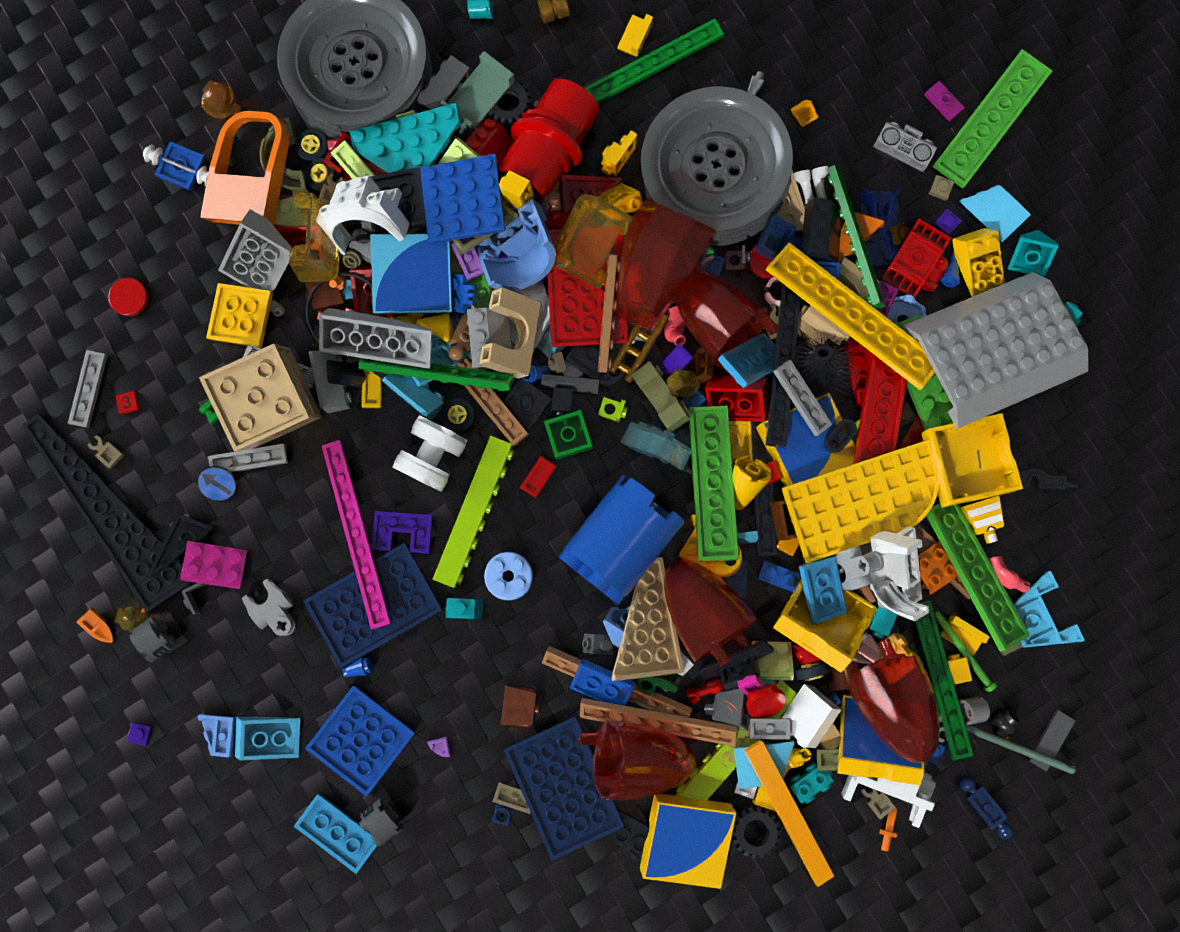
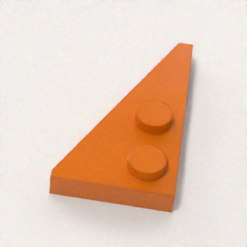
[837,212,885,263]

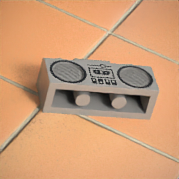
[873,122,937,172]

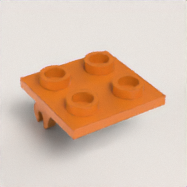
[918,541,959,594]

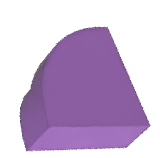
[427,737,451,757]

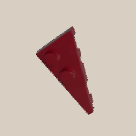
[559,175,622,213]

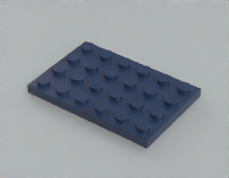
[303,543,443,669]
[504,717,624,861]

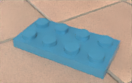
[718,333,775,388]
[294,793,377,874]

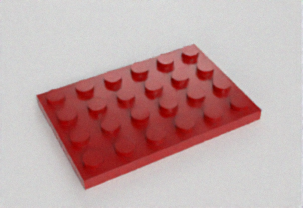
[547,227,628,347]

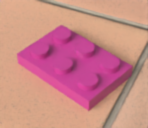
[180,541,247,589]

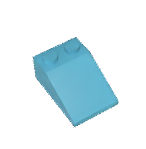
[235,716,300,760]

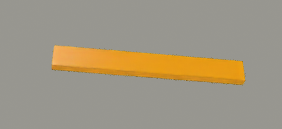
[744,740,834,887]

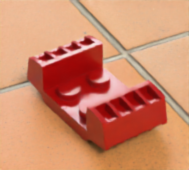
[880,218,951,298]
[844,336,871,408]

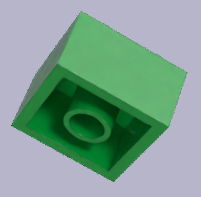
[544,410,593,460]

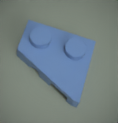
[198,714,236,757]

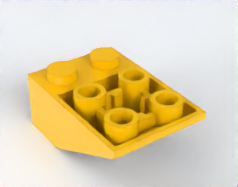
[952,228,1005,297]

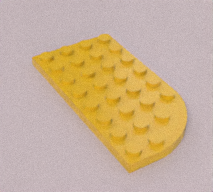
[781,440,939,563]

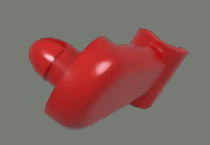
[921,256,948,293]
[686,679,724,704]

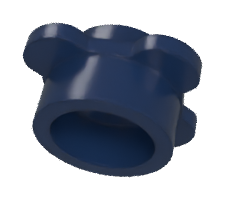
[491,804,513,826]

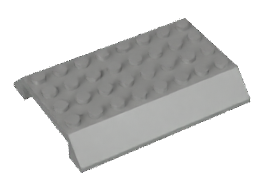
[903,272,1088,429]

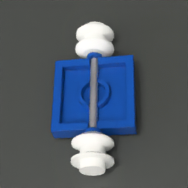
[143,142,209,191]

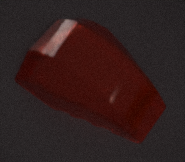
[615,200,717,331]

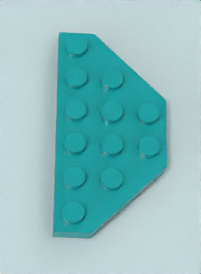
[350,103,461,173]

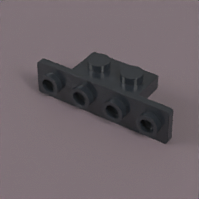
[697,640,774,691]

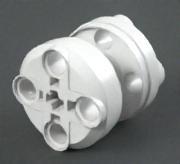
[393,415,468,492]

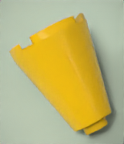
[733,456,772,510]

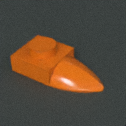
[77,607,113,643]

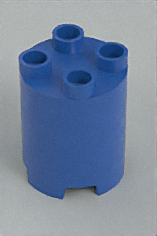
[559,475,685,605]

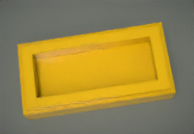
[362,370,382,408]

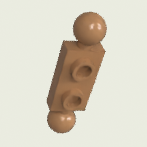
[448,306,471,361]

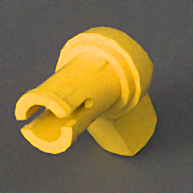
[782,748,811,779]

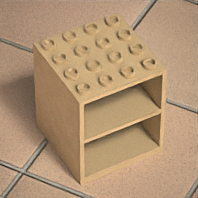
[199,344,322,452]

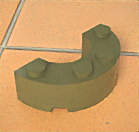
[260,117,310,195]
[631,361,692,433]

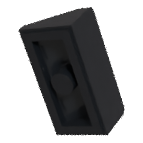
[326,360,367,387]

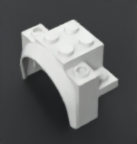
[316,175,410,255]
[870,527,929,621]
[841,772,936,828]

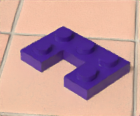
[371,511,433,554]

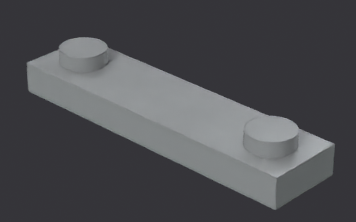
[68,350,107,428]
[773,360,832,436]
[208,444,288,473]

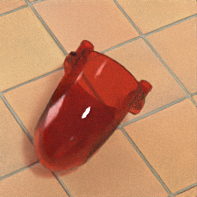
[674,270,780,378]
[664,560,758,667]
[848,639,940,763]
[579,720,696,801]

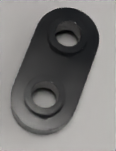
[824,419,857,454]

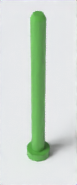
[934,611,998,693]

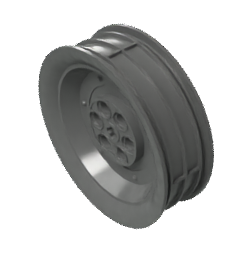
[277,0,432,139]
[641,86,793,246]

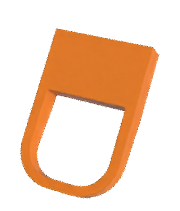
[201,111,289,226]

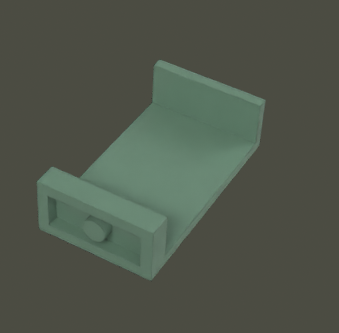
[441,51,515,132]

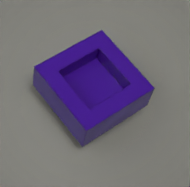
[934,209,961,236]
[127,722,153,746]

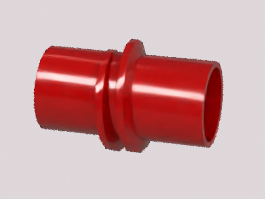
[498,79,600,205]

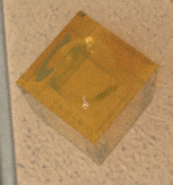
[666,369,700,398]

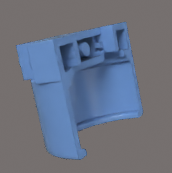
[475,199,556,291]

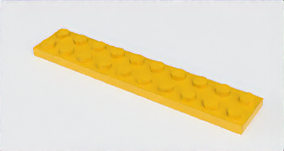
[766,242,935,390]

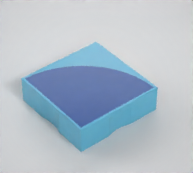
[370,234,452,314]

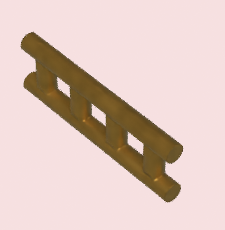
[608,304,669,383]

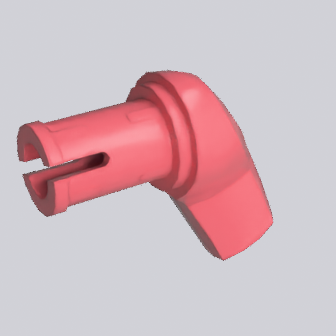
[664,305,686,346]
[989,556,1030,593]

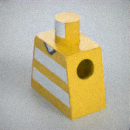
[960,496,1004,544]

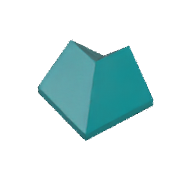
[1007,230,1059,278]

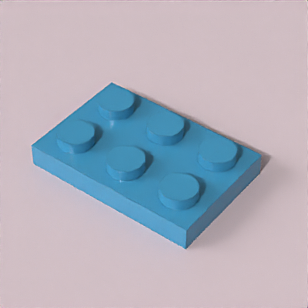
[799,556,847,624]

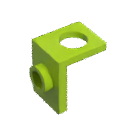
[598,397,628,422]

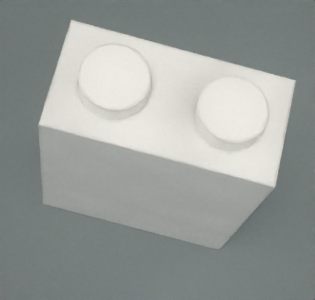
[782,684,841,748]

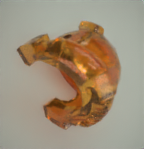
[201,80,241,119]

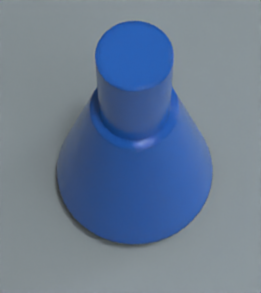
[941,252,960,287]

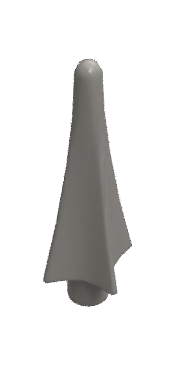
[748,71,764,96]

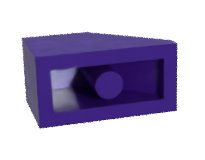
[661,344,693,380]

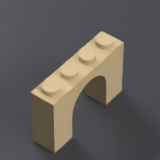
[801,258,880,344]
[479,287,541,378]

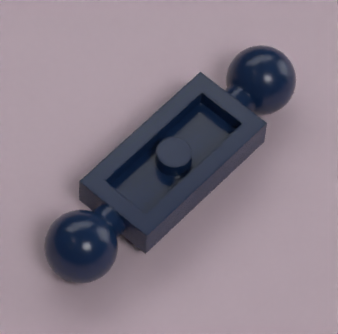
[960,776,1014,839]

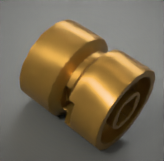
[538,0,570,23]

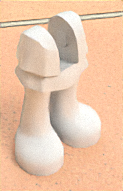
[793,166,829,204]

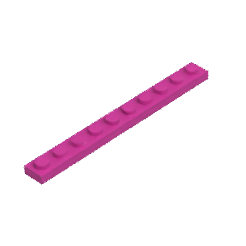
[322,440,391,630]

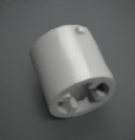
[958,697,990,726]

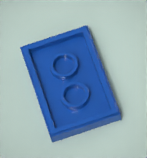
[570,659,637,706]

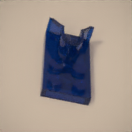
[859,188,901,267]

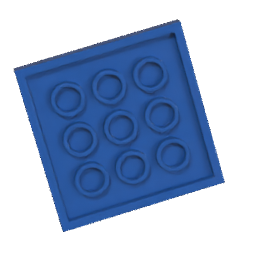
[420,154,506,245]
[305,685,416,797]

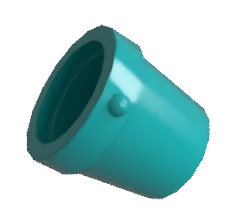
[467,0,494,19]

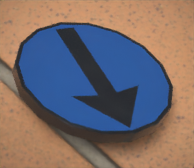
[198,466,236,501]

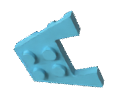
[1013,571,1085,648]

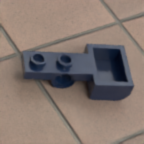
[755,214,802,262]

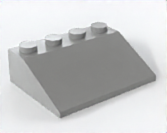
[218,209,295,292]

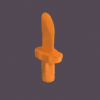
[329,276,348,290]
[879,808,897,851]

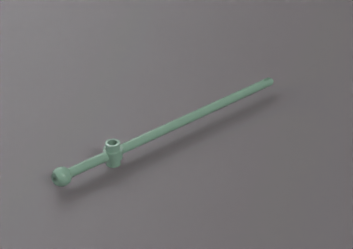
[852,677,1075,774]

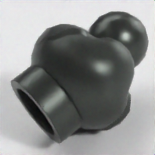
[992,710,1020,740]

